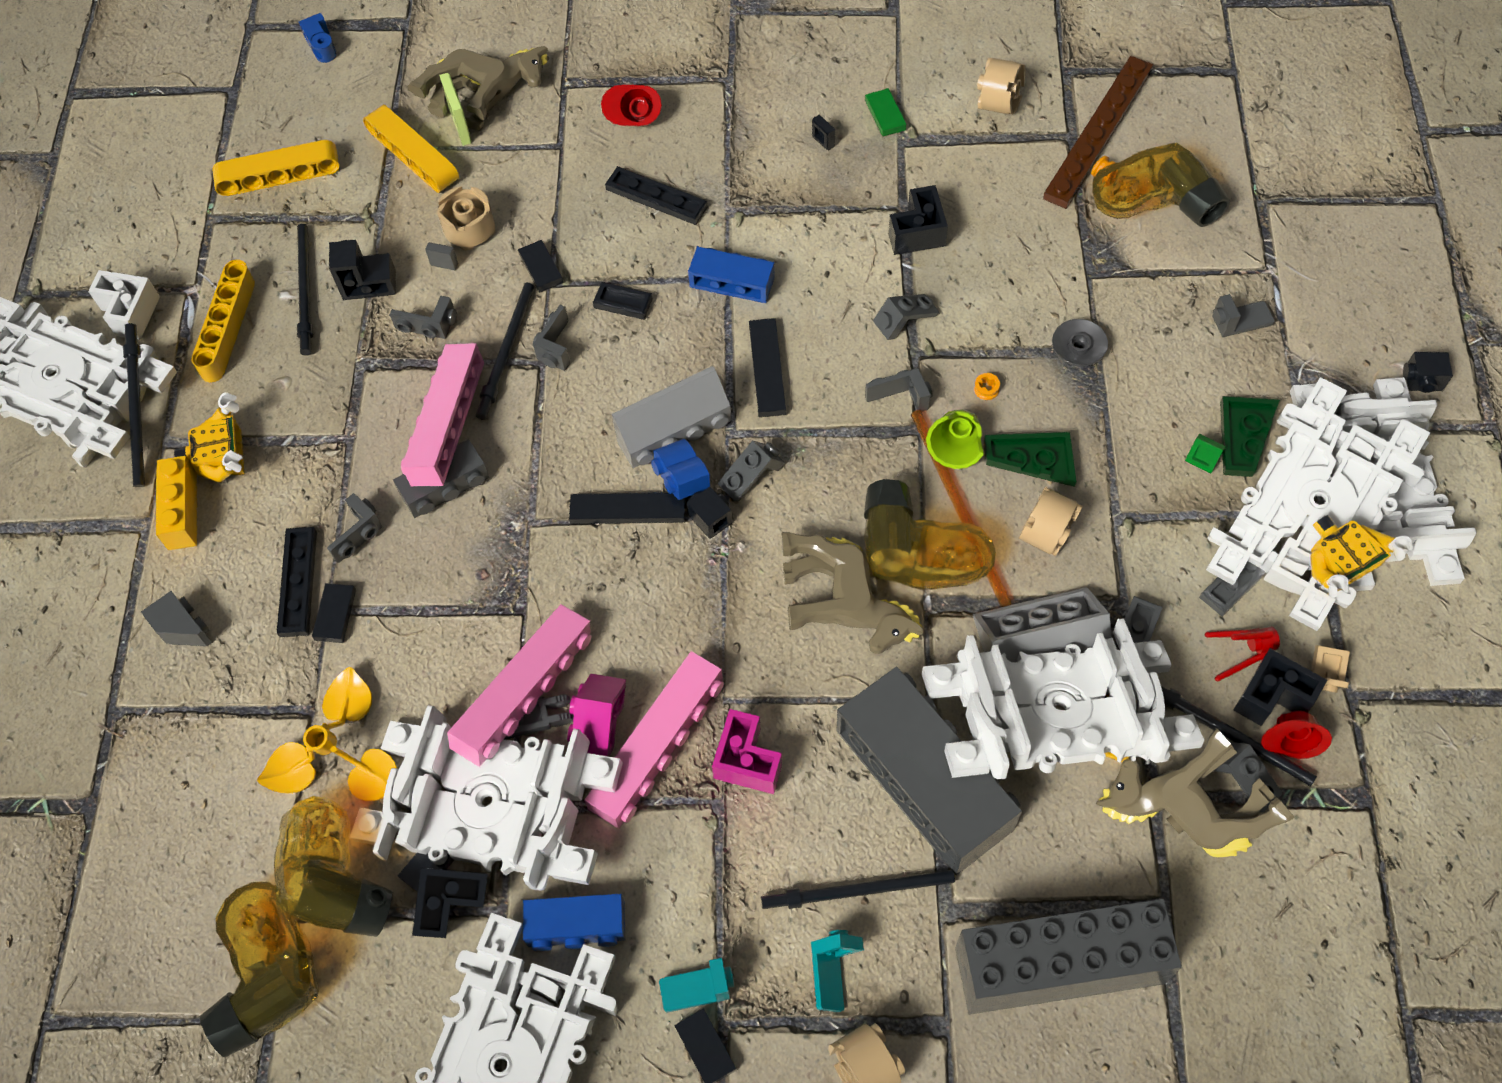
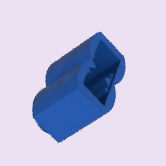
[651,439,710,500]

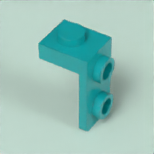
[811,930,864,1012]
[659,958,734,1013]

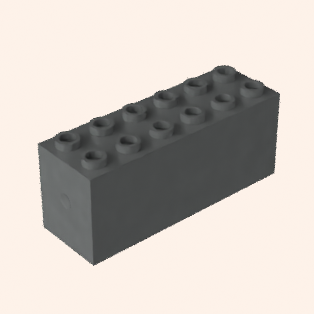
[836,666,1022,876]
[955,899,1182,1015]

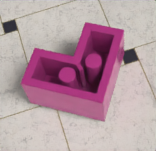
[567,674,626,757]
[712,709,782,794]

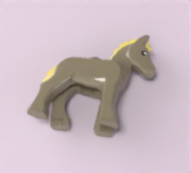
[407,46,549,131]
[781,532,924,654]
[1096,728,1295,857]

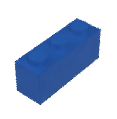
[688,246,775,304]
[523,894,626,951]

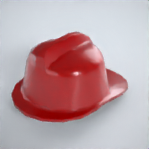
[601,85,662,126]
[1261,711,1332,759]

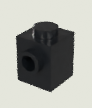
[1403,352,1453,393]
[687,486,732,539]

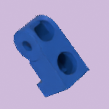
[298,13,337,63]

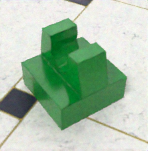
[1185,433,1226,474]

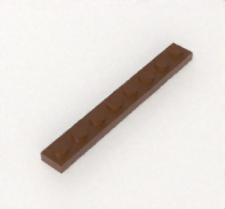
[1043,56,1153,209]

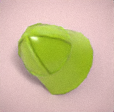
[926,410,983,469]

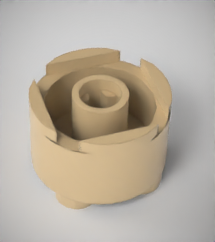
[977,57,1026,114]
[437,186,495,251]
[1018,486,1083,556]
[828,1023,905,1083]

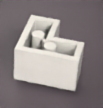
[88,270,160,340]

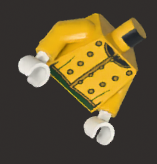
[174,392,245,482]
[1310,515,1414,598]

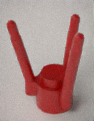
[1205,626,1280,682]

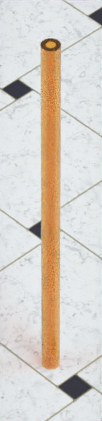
[911,410,1014,615]

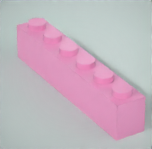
[401,343,484,486]
[447,604,592,767]
[584,651,724,829]

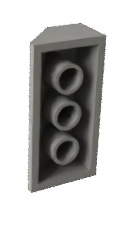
[612,366,732,468]
[973,587,1111,663]

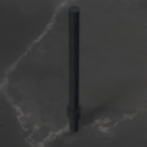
[297,224,313,356]
[475,282,534,420]
[123,323,145,487]
[1161,686,1317,787]
[761,870,955,909]

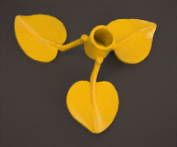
[257,667,398,801]

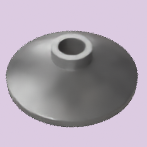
[1052,319,1108,367]

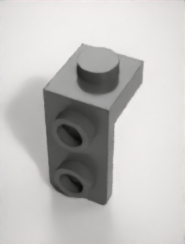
[873,294,939,340]
[1212,294,1274,338]
[389,296,457,339]
[533,305,570,371]
[865,368,933,412]
[718,440,785,501]
[327,493,382,563]
[1214,741,1282,813]

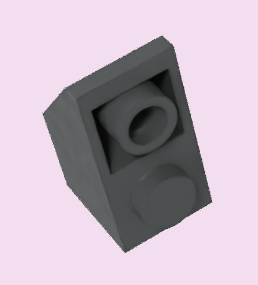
[141,591,212,646]

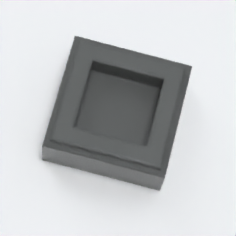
[425,242,458,271]

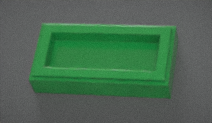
[865,88,907,137]

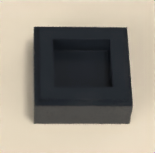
[812,114,836,151]

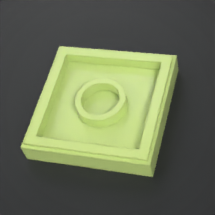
[439,73,471,146]

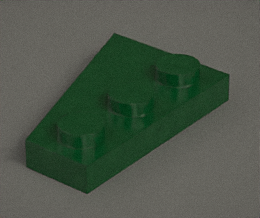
[1220,396,1280,477]
[983,432,1077,487]

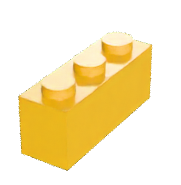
[156,456,197,550]

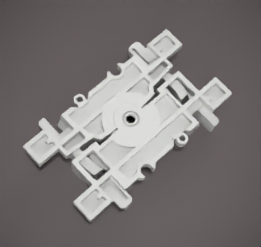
[0,297,177,468]
[1206,377,1430,631]
[1290,377,1477,591]
[922,619,1204,779]
[350,705,623,891]
[415,913,618,1083]

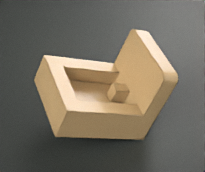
[1311,645,1350,693]

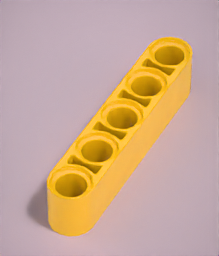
[363,104,459,193]
[212,140,339,196]
[191,259,255,383]

